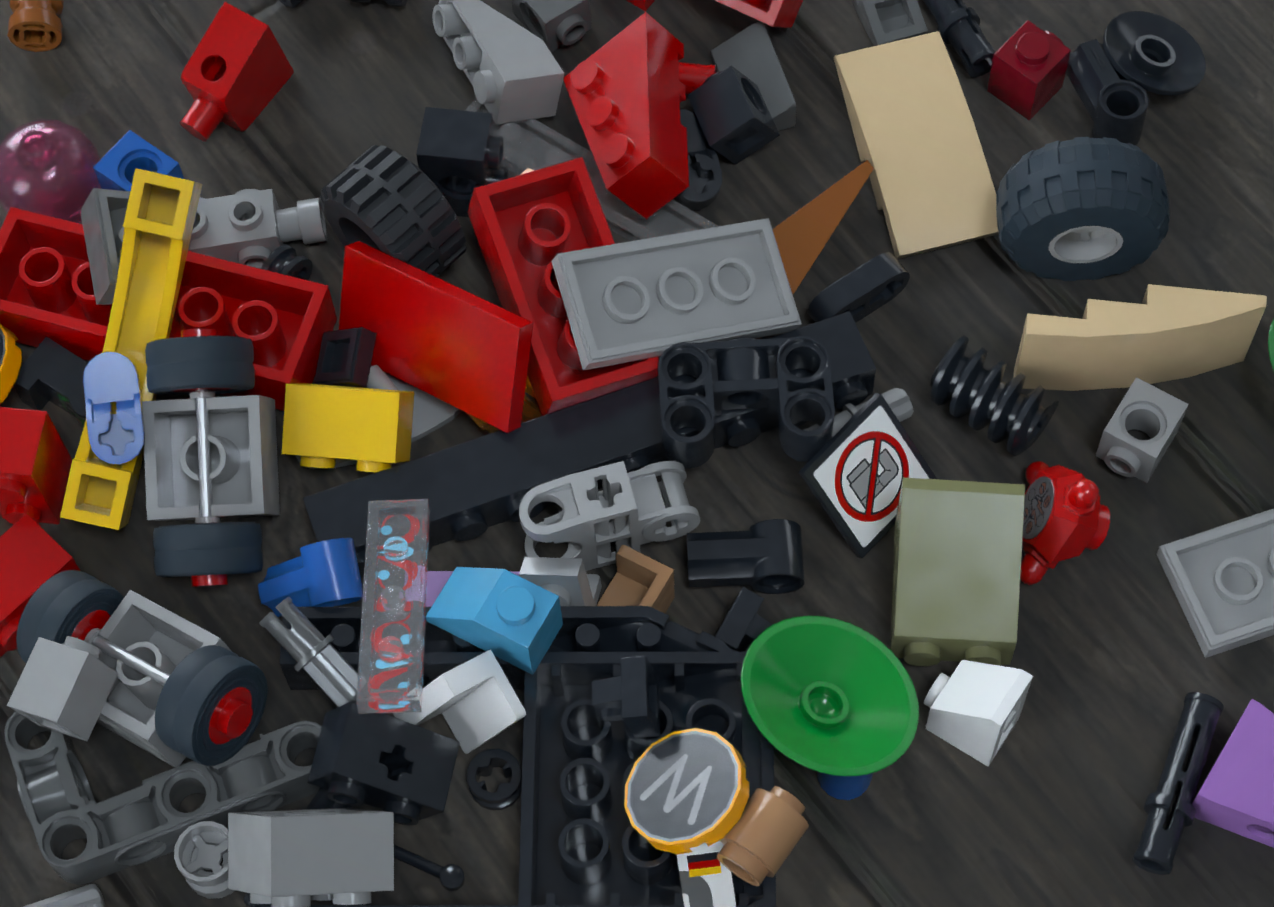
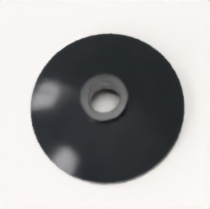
[1103,11,1206,95]

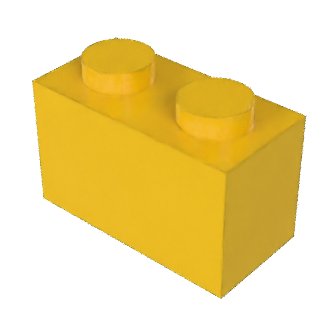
[282,383,414,473]

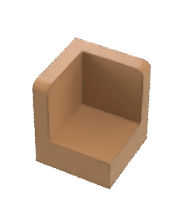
[597,545,675,613]

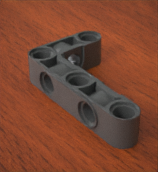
[4,711,322,885]

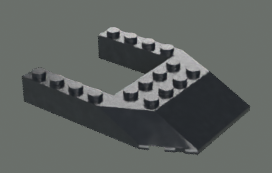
[262,606,776,907]

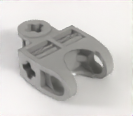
[519,461,700,571]

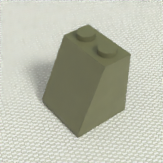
[890,477,1025,666]

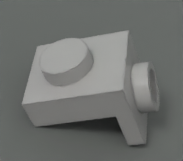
[519,557,602,606]

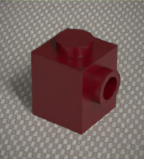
[987,20,1071,121]

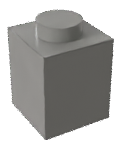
[7,636,118,741]

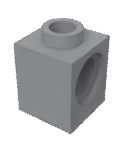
[1096,377,1189,483]

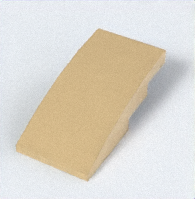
[834,31,999,259]
[1014,284,1267,391]

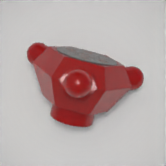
[1020,461,1110,585]

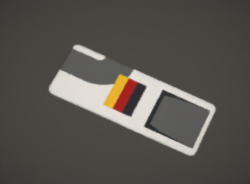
[677,840,736,907]

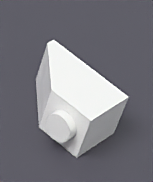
[924,660,1033,767]

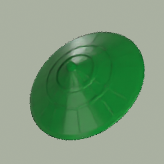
[741,616,919,776]

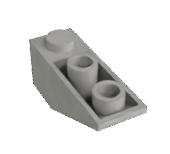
[432,0,564,124]

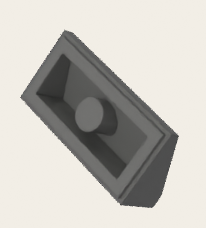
[711,21,796,131]
[81,188,130,305]

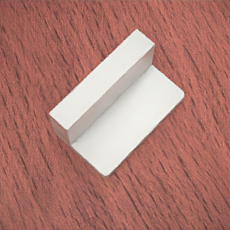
[392,649,526,754]

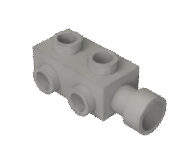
[188,189,327,269]

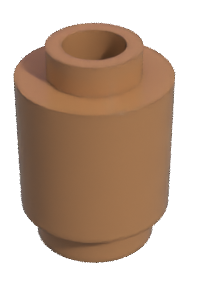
[717,786,809,886]

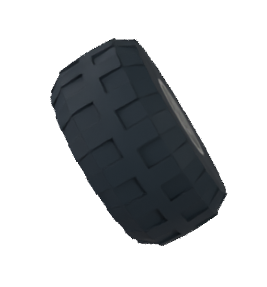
[996,137,1170,281]

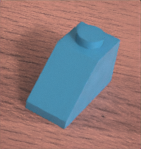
[426,567,563,675]

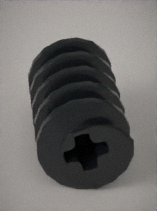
[930,335,1059,456]

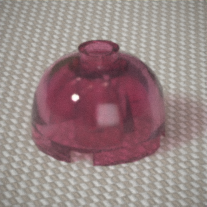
[0,119,101,223]

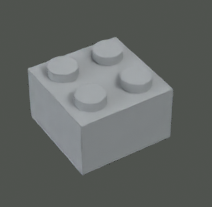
[228,808,394,907]

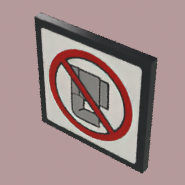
[799,393,937,558]

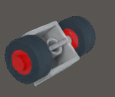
[142,329,280,586]
[16,570,268,767]

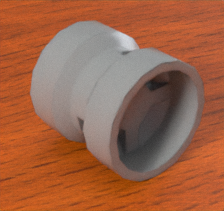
[174,821,235,899]

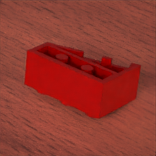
[563,12,689,219]

